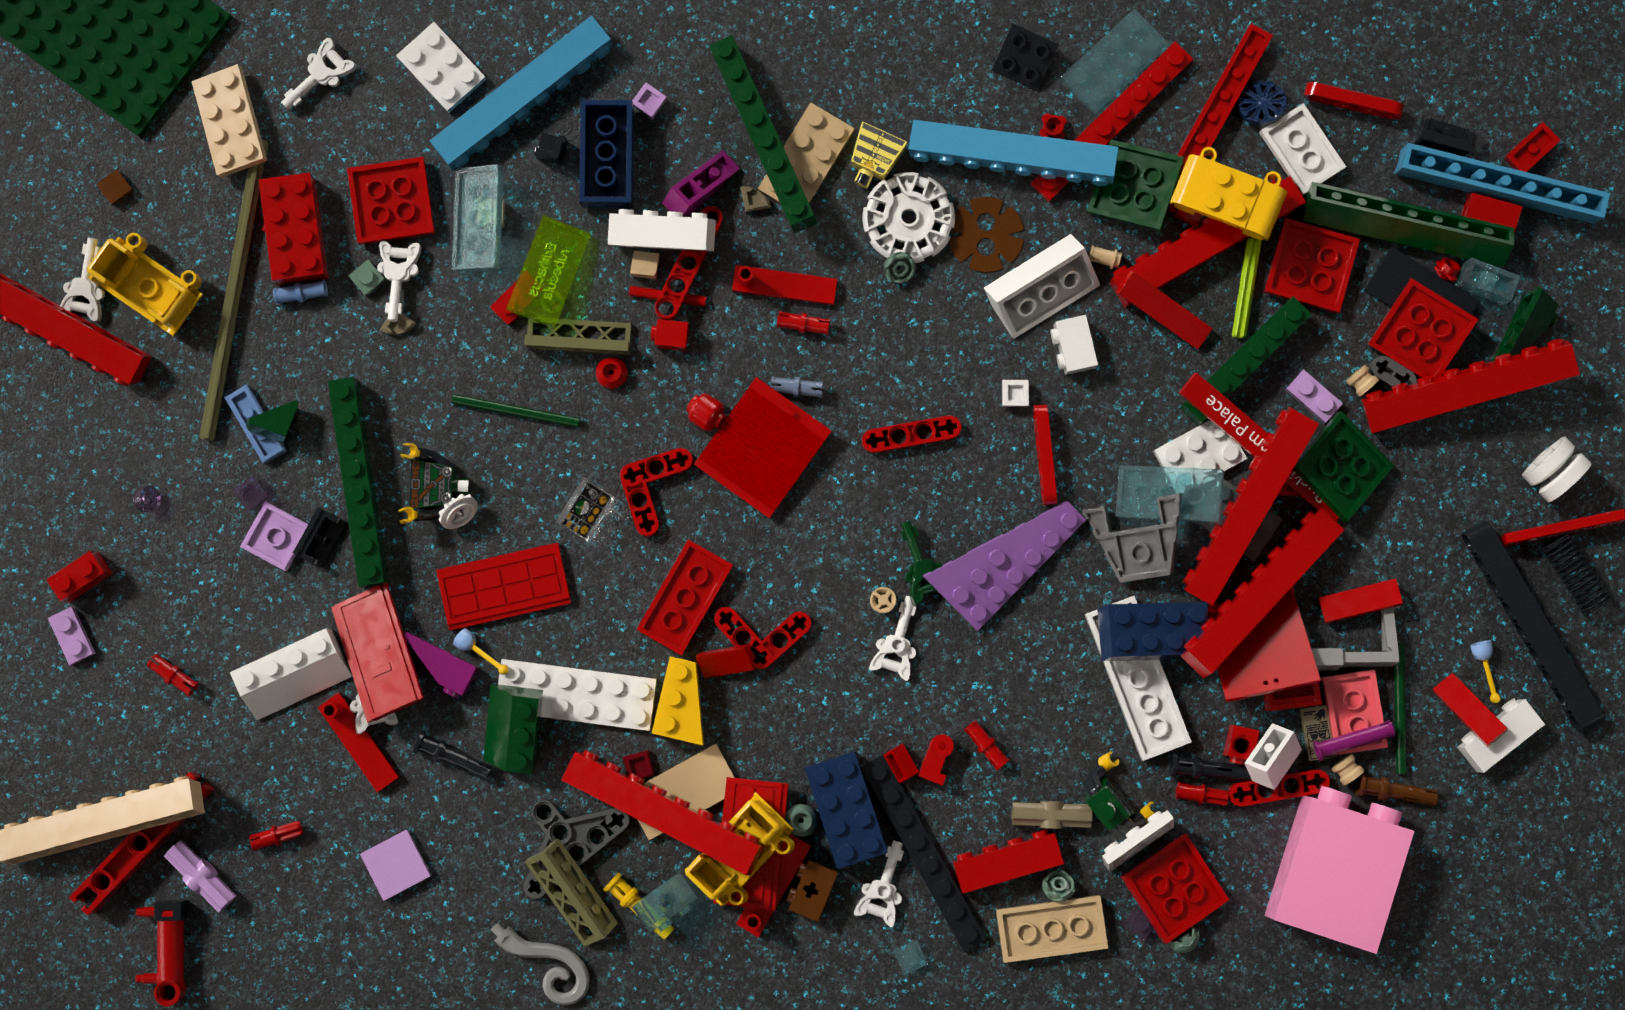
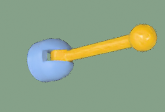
[453,628,509,675]
[1470,640,1501,703]

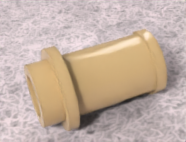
[1089,245,1122,269]

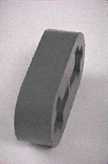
[1369,356,1417,389]

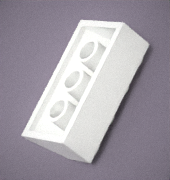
[984,234,1100,339]
[230,628,353,720]

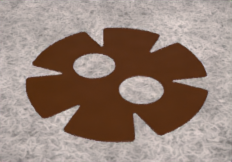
[949,197,1023,272]

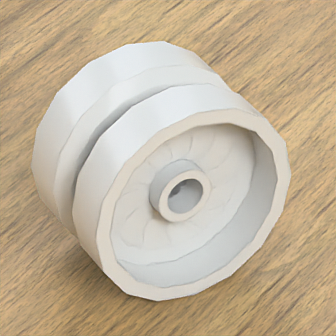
[1522,437,1592,502]

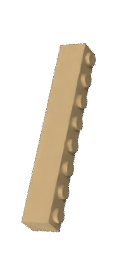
[0,776,205,865]

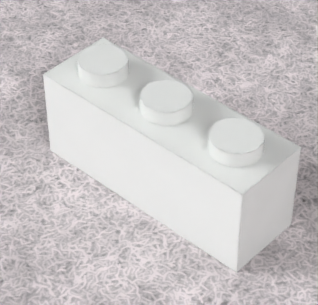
[1457,698,1545,773]

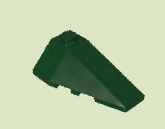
[1491,287,1558,362]

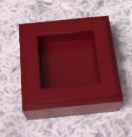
[623,750,655,778]

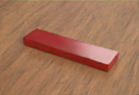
[1116,271,1213,350]

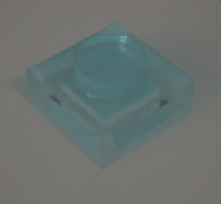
[893,939,927,975]

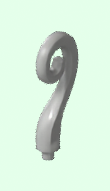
[490,922,590,1005]

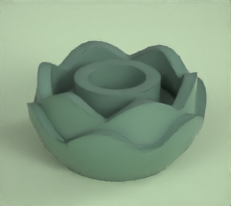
[884,252,916,283]
[785,804,818,837]
[1042,871,1075,902]
[1168,926,1200,953]

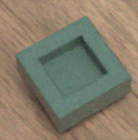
[349,260,386,297]

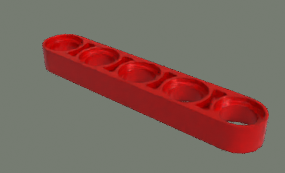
[655,206,722,320]

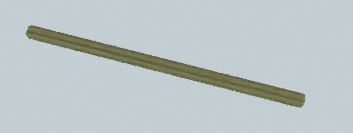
[199,139,268,441]

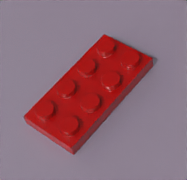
[636,539,734,655]

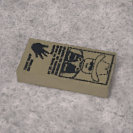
[1299,705,1335,761]

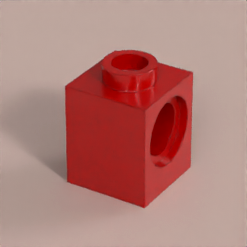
[650,319,689,352]
[1223,725,1259,765]

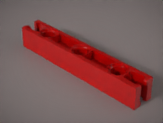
[69,771,214,916]

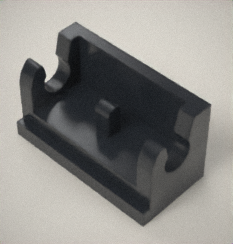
[1414,115,1475,157]
[293,507,348,568]

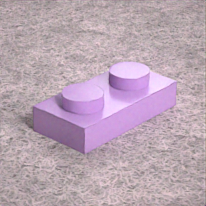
[1285,370,1343,424]
[48,607,96,665]

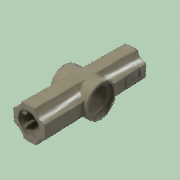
[1011,801,1092,829]

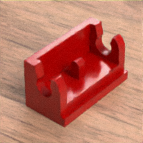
[1461,193,1523,233]
[1263,681,1322,711]

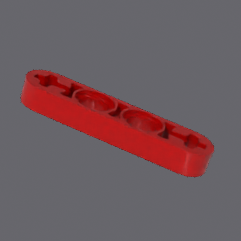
[1304,82,1404,120]
[1033,404,1057,505]
[862,416,961,453]
[1228,769,1330,806]

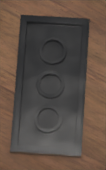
[1363,247,1480,314]

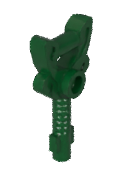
[900,520,942,606]

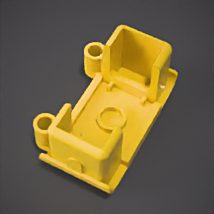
[1170,147,1287,241]
[87,233,204,337]
[685,792,795,906]

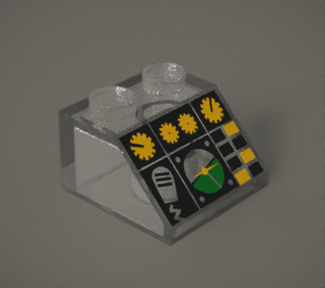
[556,477,615,542]

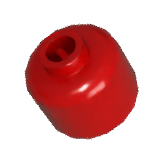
[686,393,726,432]

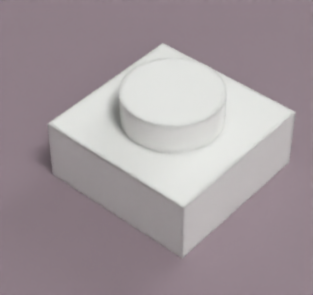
[1002,380,1029,407]

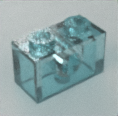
[1455,258,1520,305]
[632,872,698,933]

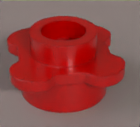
[1039,113,1067,139]
[1434,257,1461,282]

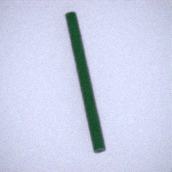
[451,394,580,428]
[1394,643,1407,774]

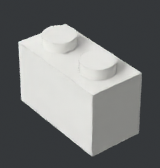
[1050,315,1098,375]
[1245,723,1302,790]

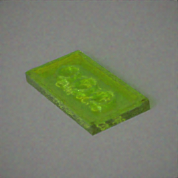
[506,215,591,328]

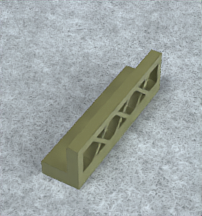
[524,317,632,355]
[525,839,618,946]

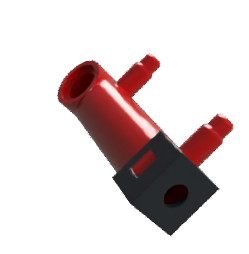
[135,900,187,1006]

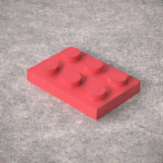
[1321,669,1388,755]

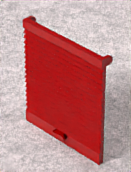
[694,377,832,518]
[1208,586,1321,702]

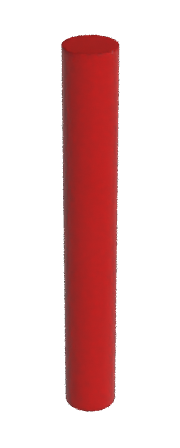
[629,286,707,307]

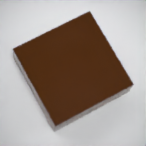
[96,169,134,206]

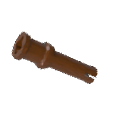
[1355,773,1438,807]

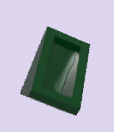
[246,400,298,444]

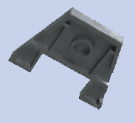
[1082,493,1182,583]

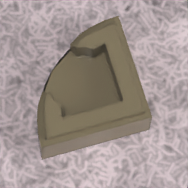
[740,187,771,213]
[380,314,416,335]

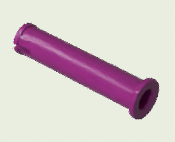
[1313,720,1395,761]

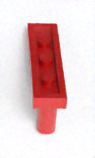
[732,265,837,306]
[317,692,400,793]
[736,834,812,938]

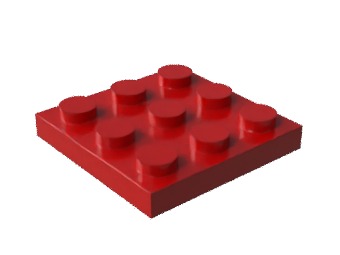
[347,157,435,245]
[1263,218,1360,314]
[1367,278,1479,378]
[1121,833,1229,944]

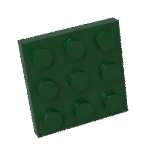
[1087,140,1185,233]
[1293,411,1394,522]

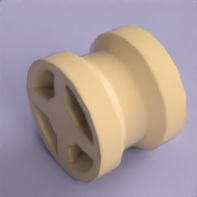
[1346,364,1379,397]
[870,587,896,614]
[1331,753,1364,785]

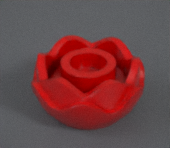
[596,357,628,389]

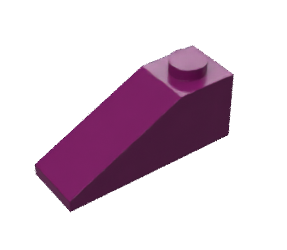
[662,150,740,217]
[405,632,479,698]

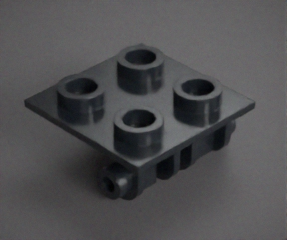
[992,23,1059,91]

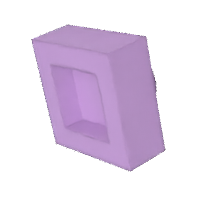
[632,82,667,120]

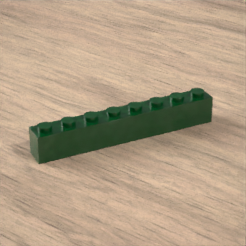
[709,35,817,234]
[1302,182,1514,267]
[327,377,389,588]

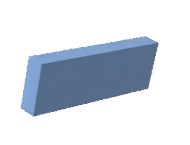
[224,384,287,464]

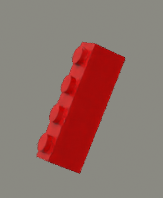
[952,829,1064,893]

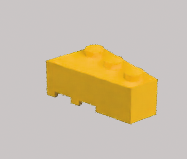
[652,656,704,745]

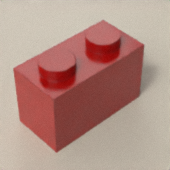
[46,551,113,603]

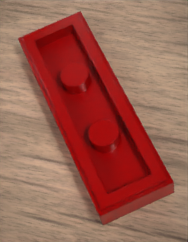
[1319,578,1403,624]
[1433,673,1508,748]

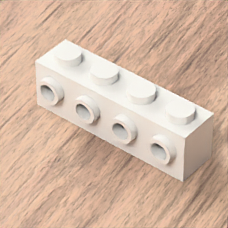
[608,209,716,251]

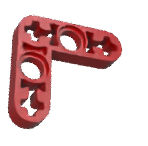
[620,448,693,537]
[714,607,811,669]

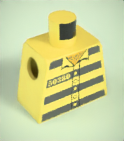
[851,122,907,189]

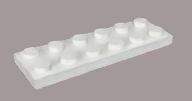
[1085,596,1191,761]
[498,659,657,731]

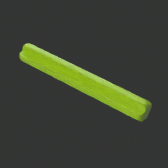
[1232,238,1261,339]

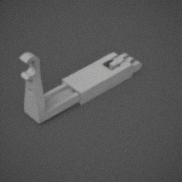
[1311,583,1400,671]

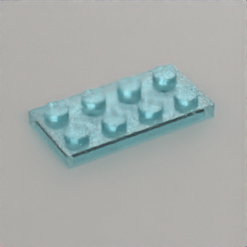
[1060,8,1170,115]
[452,164,504,272]
[1115,465,1224,523]

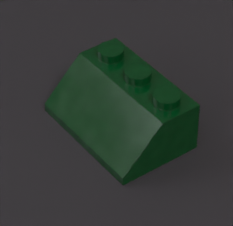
[484,684,543,774]

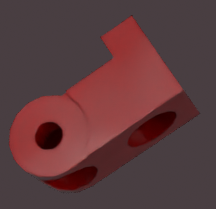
[917,734,954,786]

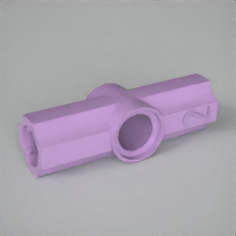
[164,840,236,913]

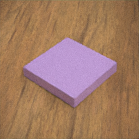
[240,501,308,572]
[360,829,432,901]

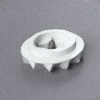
[438,494,478,529]

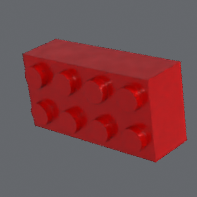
[258,172,329,286]

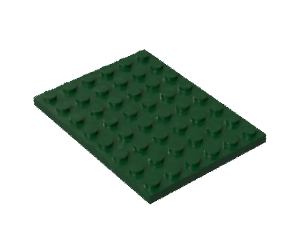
[0,0,233,138]

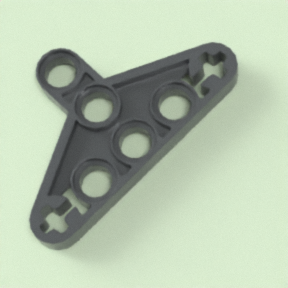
[523,800,630,898]

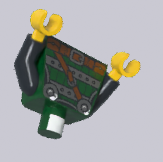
[398,443,470,524]
[1084,751,1154,835]

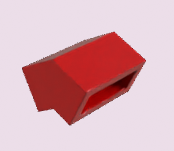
[883,743,919,783]

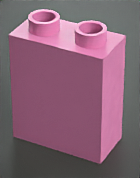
[1264,786,1414,954]

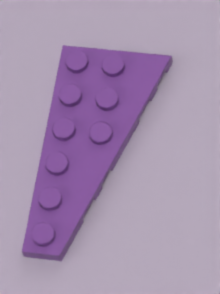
[922,501,1086,631]

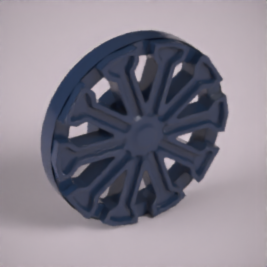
[1238,81,1287,126]

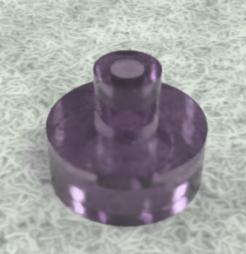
[133,486,161,512]

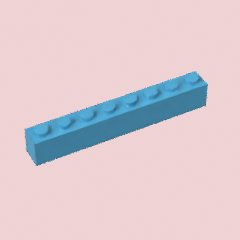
[430,15,613,170]
[908,120,1118,186]
[1395,143,1610,224]

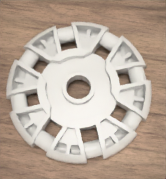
[862,172,955,263]

